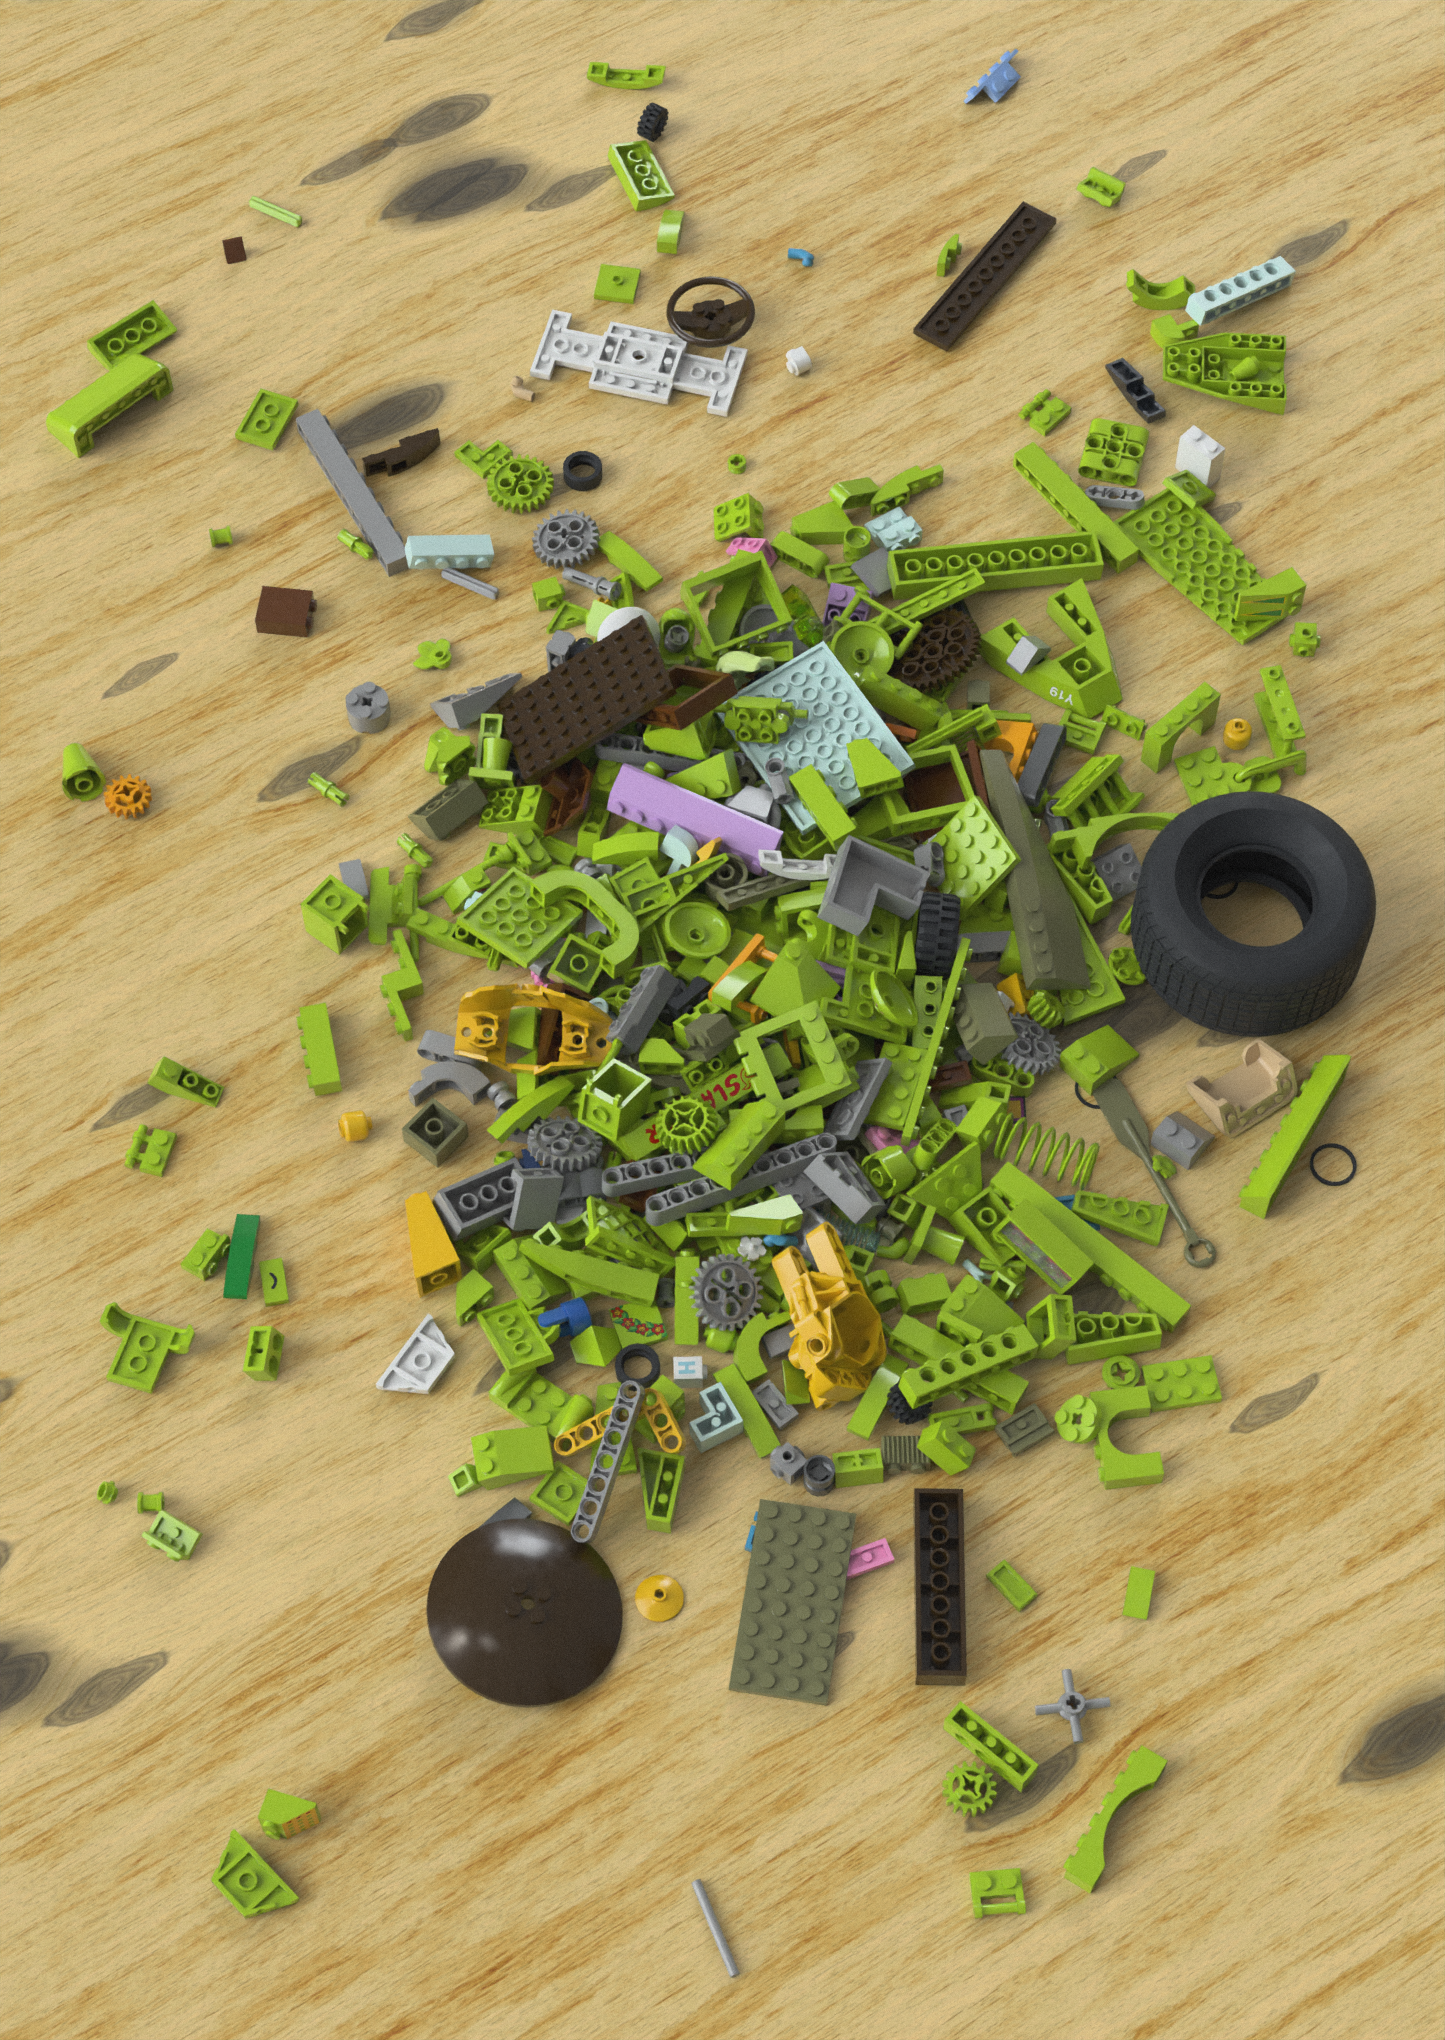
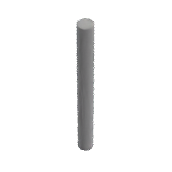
[691,1879,740,1978]

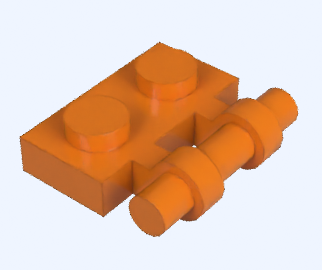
[885,723,921,743]

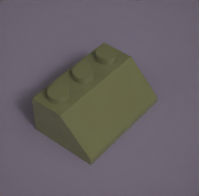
[408,779,488,841]

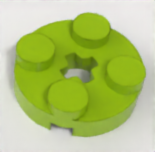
[1055,1394,1102,1444]

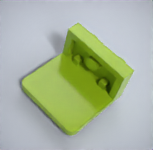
[713,493,764,542]

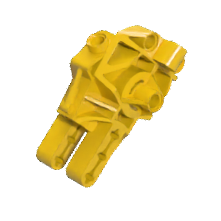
[772,1222,887,1411]

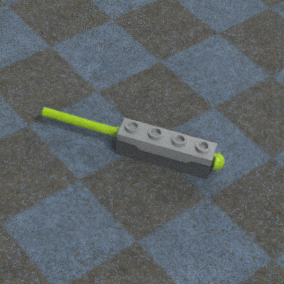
[578,963,679,1105]

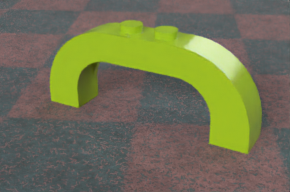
[530,870,639,980]

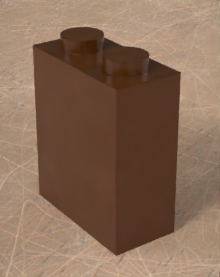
[255,586,317,638]

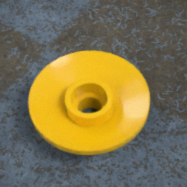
[635,1575,684,1622]

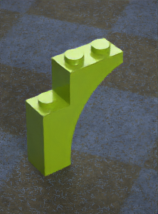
[675,1247,700,1345]

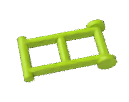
[833,586,923,660]

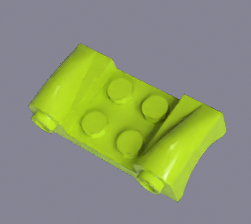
[488,1367,594,1451]

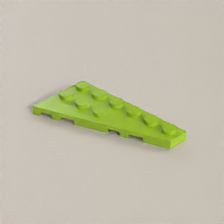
[1059,889,1125,1026]

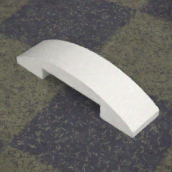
[758,849,836,880]

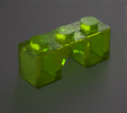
[781,584,824,648]

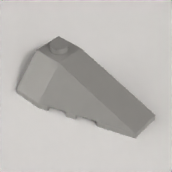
[430,673,522,730]

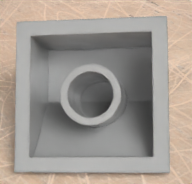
[1151,1111,1215,1170]

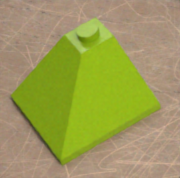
[750,940,841,1036]

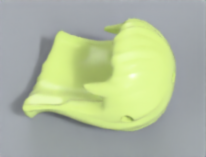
[716,651,775,691]

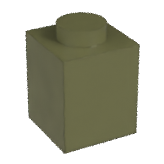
[967,680,990,709]

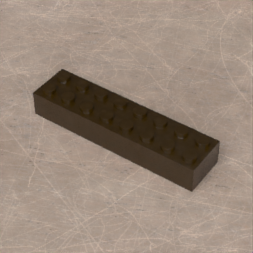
[913,1488,967,1686]

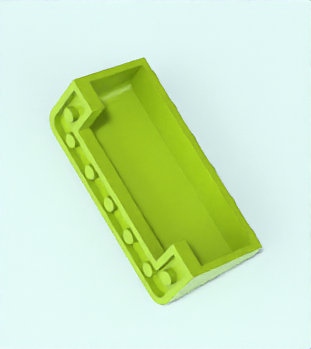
[46,353,174,458]
[643,666,722,760]

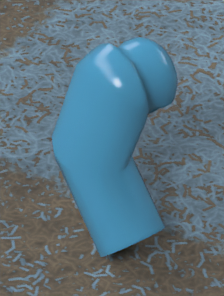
[788,248,814,267]
[763,1234,798,1247]

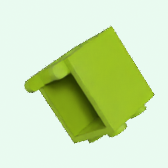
[300,874,370,955]
[577,1058,652,1142]

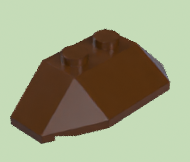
[543,757,594,837]

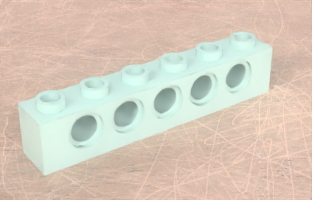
[1185,256,1296,326]

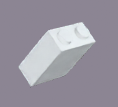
[1175,425,1225,488]

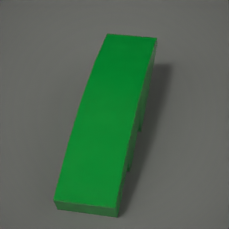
[223,1214,260,1299]

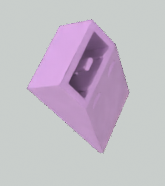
[817,582,875,644]

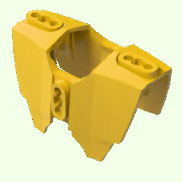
[454,983,613,1076]

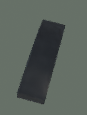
[1105,358,1166,424]

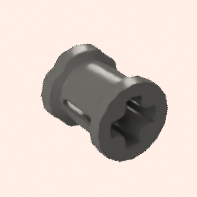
[656,1278,675,1308]

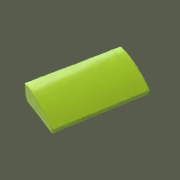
[608,140,675,212]
[87,300,177,371]

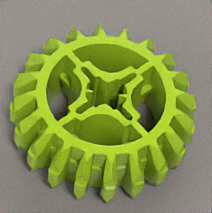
[655,1095,718,1156]

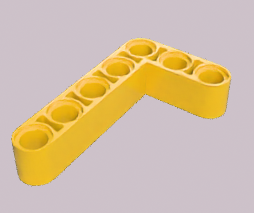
[554,1388,686,1457]

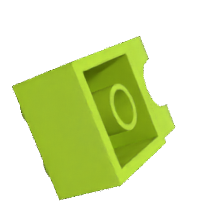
[789,910,852,962]

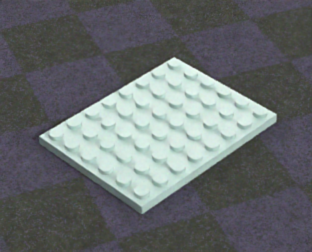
[715,641,915,835]

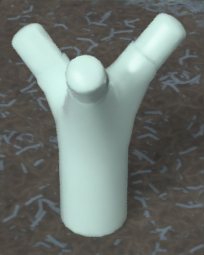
[962,1259,992,1283]

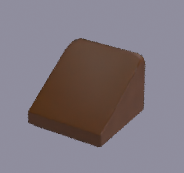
[222,236,247,264]

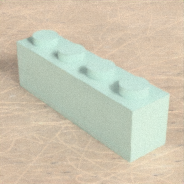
[405,534,495,569]

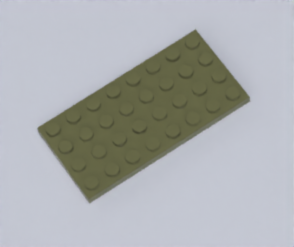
[729,1499,856,1706]

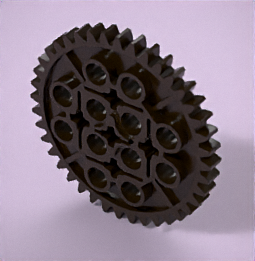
[887,607,982,693]

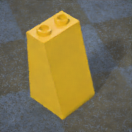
[405,1191,462,1298]

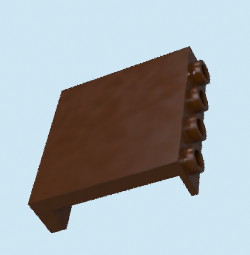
[902,740,992,844]

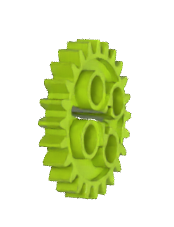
[486,454,554,514]

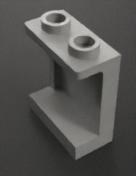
[503,1167,564,1232]

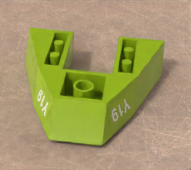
[979,578,1123,719]

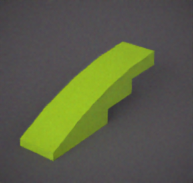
[596,531,664,591]
[487,1075,575,1144]
[847,1354,909,1441]
[712,1363,782,1458]

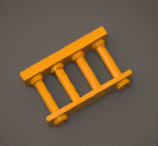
[708,933,778,1025]

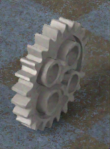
[532,509,600,569]
[999,1012,1061,1075]
[527,1116,603,1171]
[689,1254,763,1331]

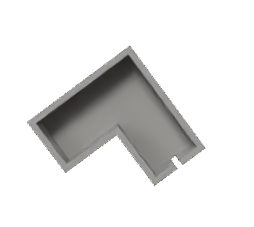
[817,835,929,936]

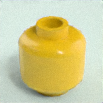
[1223,718,1252,750]
[338,1110,373,1142]

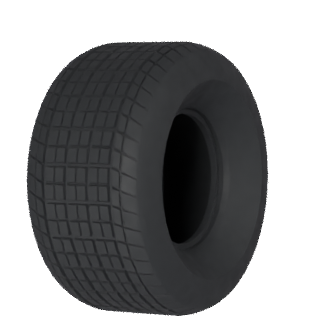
[1130,791,1376,1037]

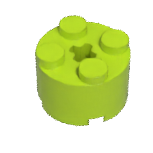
[861,1145,916,1199]

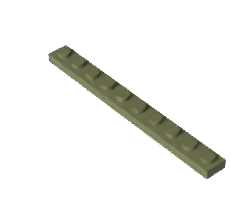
[717,834,917,911]

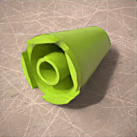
[62,743,106,802]

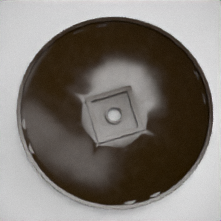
[426,1519,623,1708]

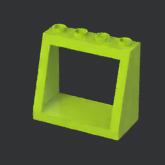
[680,550,792,658]

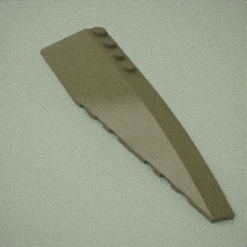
[980,750,1090,990]

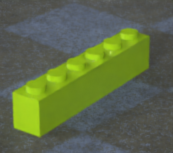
[887,1314,1029,1415]

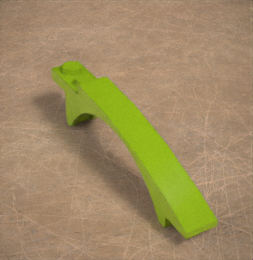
[1048,812,1179,870]

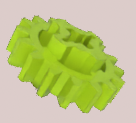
[942,1761,997,1817]

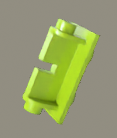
[1101,704,1148,741]

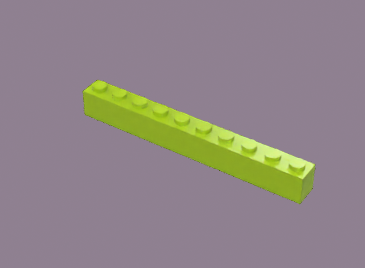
[989,1161,1191,1333]

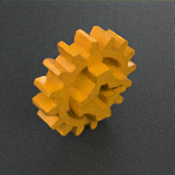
[104,774,152,819]

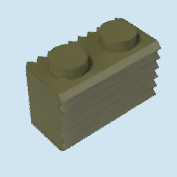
[684,1013,735,1047]
[881,1435,931,1474]

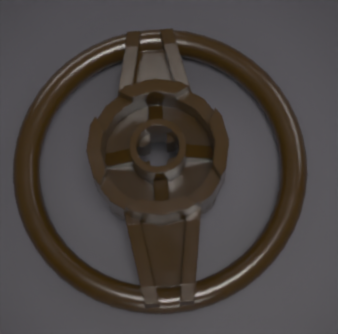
[666,276,755,348]

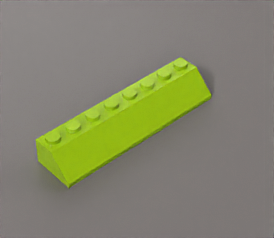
[1238,1054,1352,1219]

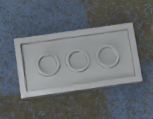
[824,1058,892,1141]

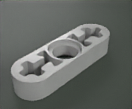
[1085,485,1145,510]

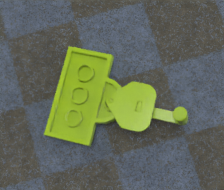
[1174,746,1307,806]

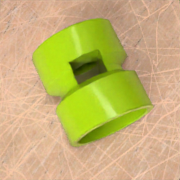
[843,526,871,562]
[860,1270,900,1314]

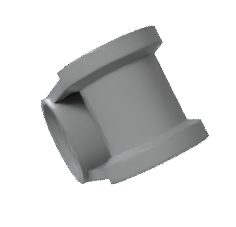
[914,841,945,887]

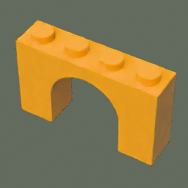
[983,720,1039,784]

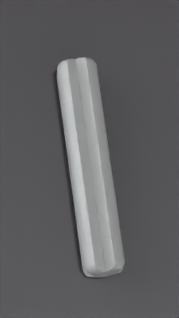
[441,568,499,600]

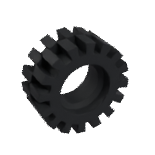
[637,103,669,142]
[887,1383,933,1425]

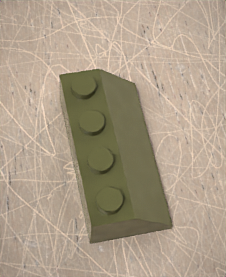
[952,983,1018,1065]

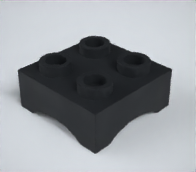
[666,976,711,1030]

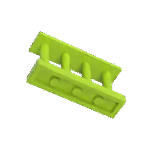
[1254,665,1306,766]
[1051,754,1145,829]

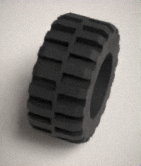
[915,891,960,980]

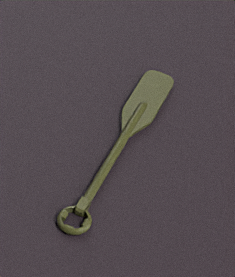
[1093,1078,1216,1268]

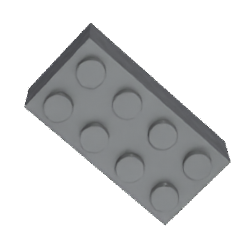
[432,1157,523,1241]

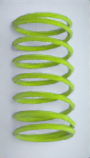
[993,1112,1100,1190]

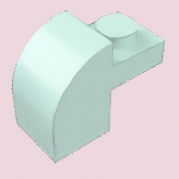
[659,825,699,875]

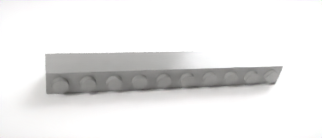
[296,409,409,577]

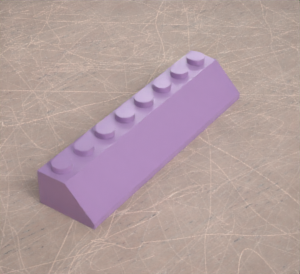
[607,763,783,877]

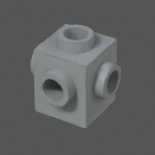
[770,1442,807,1486]

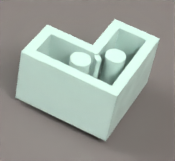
[689,1382,743,1453]

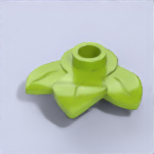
[413,638,452,670]

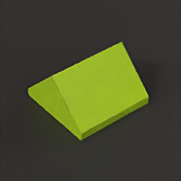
[456,1224,512,1275]

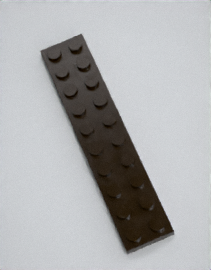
[913,201,1056,352]

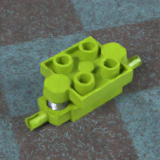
[713,696,809,744]

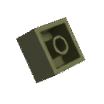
[402,1098,469,1167]

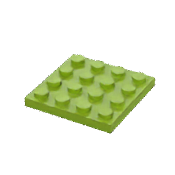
[930,795,1021,921]
[457,867,583,969]

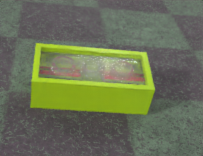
[992,1198,1094,1295]

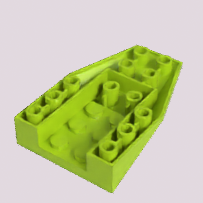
[1163,333,1287,415]

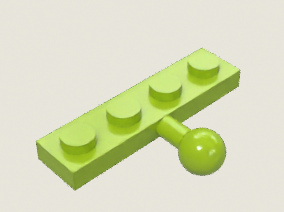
[685,1197,766,1237]

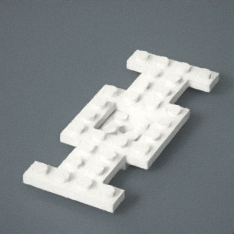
[530,310,748,417]

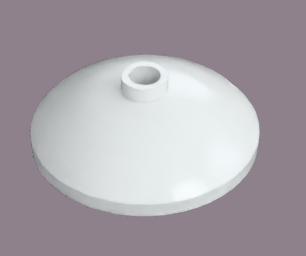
[597,607,660,647]

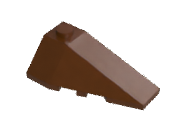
[537,983,596,1076]

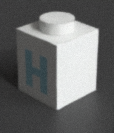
[673,1356,707,1388]

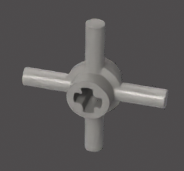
[1035,1669,1110,1744]

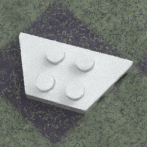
[376,1314,455,1394]

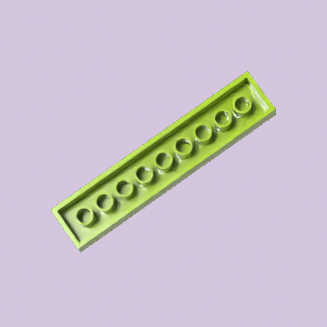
[887,531,1104,600]

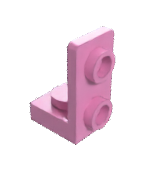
[726,537,778,568]

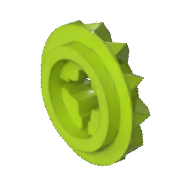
[1102,1355,1140,1389]

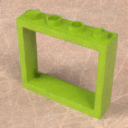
[877,744,974,837]

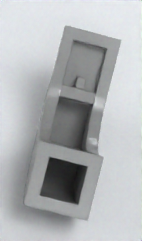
[408,1061,491,1107]

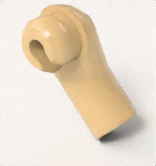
[510,376,535,402]

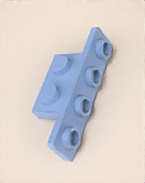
[964,49,1021,103]

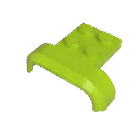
[100,1302,195,1394]

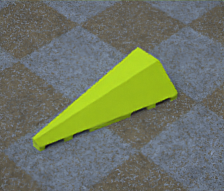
[620,853,729,933]

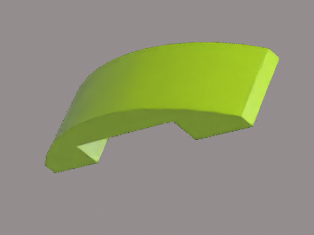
[587,62,666,89]

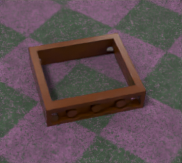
[634,664,738,731]

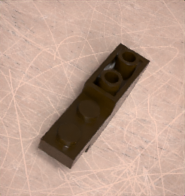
[362,428,441,477]

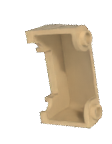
[1186,1038,1297,1138]

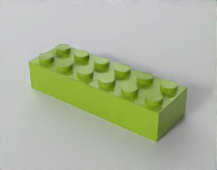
[694,549,760,668]

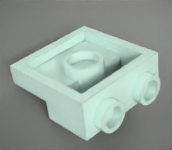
[864,507,922,552]

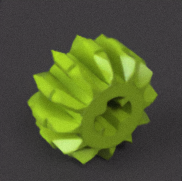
[1027,990,1066,1029]

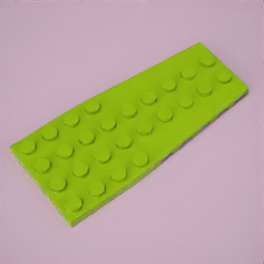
[1113,488,1283,645]

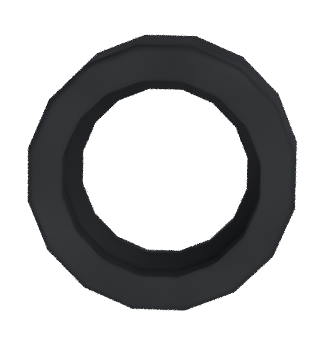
[563,451,602,491]
[615,1343,660,1391]

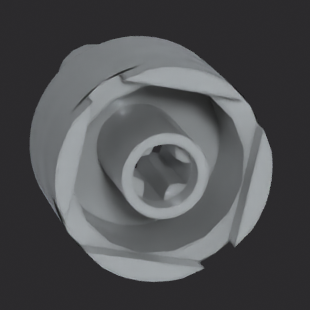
[345,682,391,734]

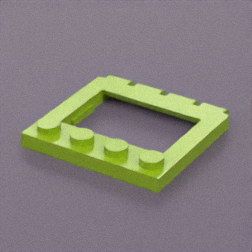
[733,1000,852,1113]

